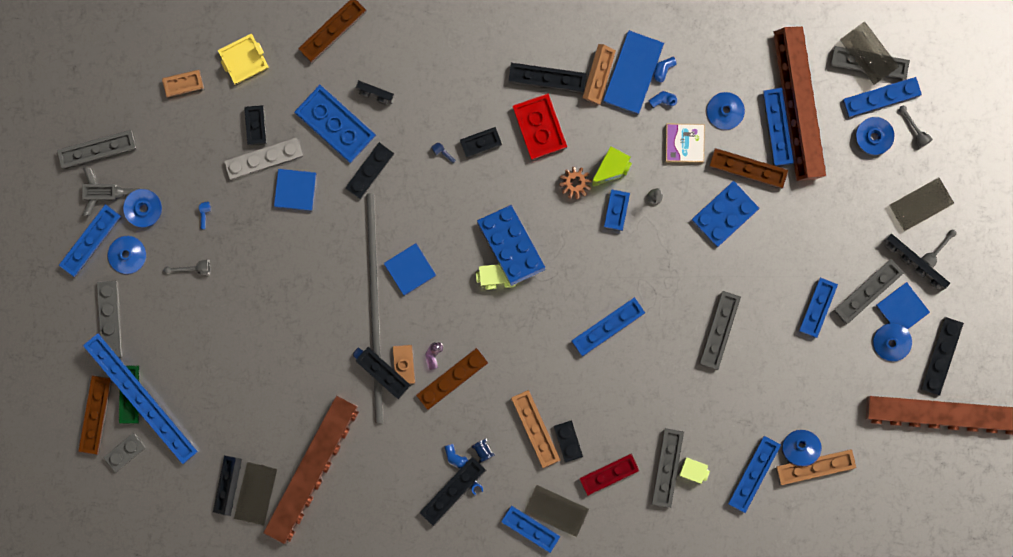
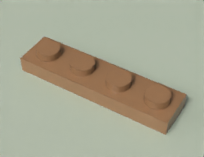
[511,390,560,468]
[776,449,856,485]

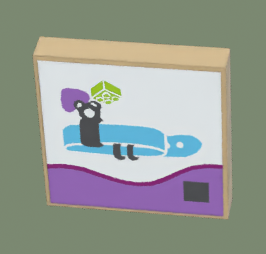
[666,123,705,163]

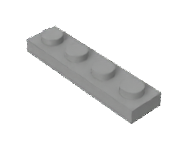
[224,138,303,180]

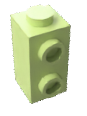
[476,264,516,290]

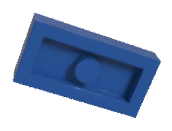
[604,189,630,231]

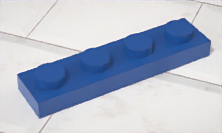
[843,77,922,118]
[763,88,794,166]
[59,204,122,277]
[571,297,645,356]
[728,436,781,513]

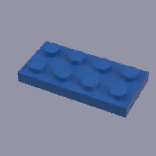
[477,205,546,286]

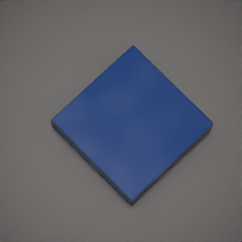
[274,169,317,211]
[384,243,436,296]
[876,282,930,330]

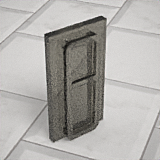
[840,22,899,85]
[889,177,954,231]
[234,462,278,525]
[524,485,589,537]

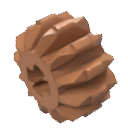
[559,166,592,199]

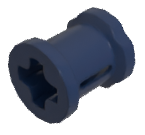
[471,438,495,463]

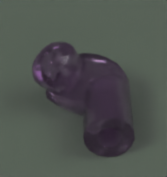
[425,342,444,370]

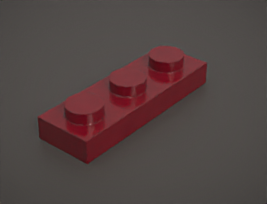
[579,453,640,496]

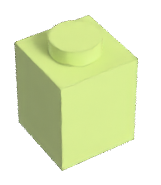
[678,457,710,484]

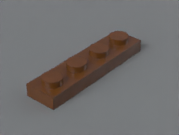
[298,0,367,63]
[709,148,788,189]
[416,348,488,410]
[78,375,112,455]

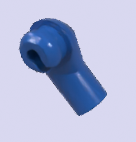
[654,57,677,82]
[648,91,678,108]
[444,444,468,468]

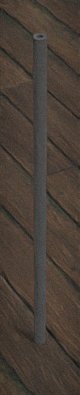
[367,193,383,423]

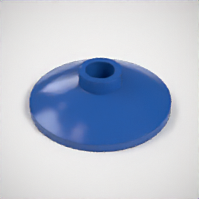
[707,92,745,130]
[856,117,895,155]
[123,189,162,227]
[108,236,146,274]
[873,323,912,361]
[783,430,822,466]

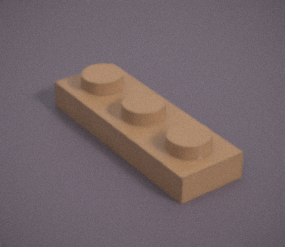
[583,44,616,105]

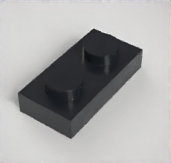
[356,80,395,105]
[244,105,267,145]
[460,127,502,158]
[553,420,583,463]

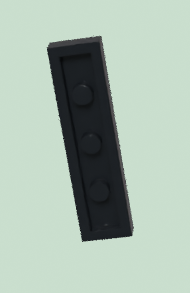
[508,62,586,93]
[884,233,950,290]
[921,317,964,396]
[420,457,487,526]

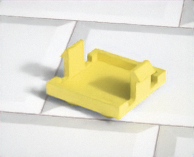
[218,33,269,85]

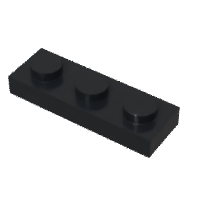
[345,142,395,200]
[356,347,412,400]
[213,455,242,516]

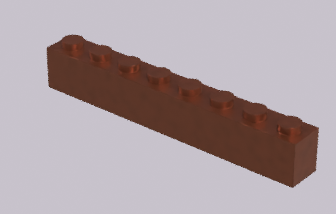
[773,26,826,181]
[263,395,359,544]
[866,396,1013,435]

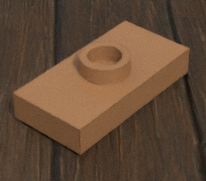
[162,70,204,98]
[393,345,415,384]

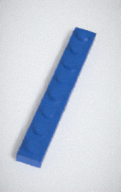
[83,333,198,464]

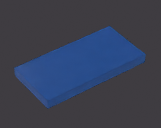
[603,30,664,115]
[294,84,376,164]

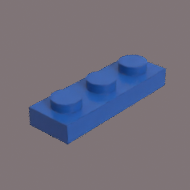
[799,277,838,338]
[501,505,561,553]

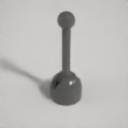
[899,105,933,148]
[647,188,663,205]
[922,229,957,268]
[164,260,211,275]

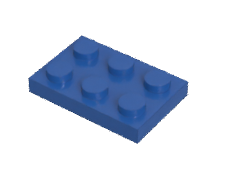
[692,181,760,248]

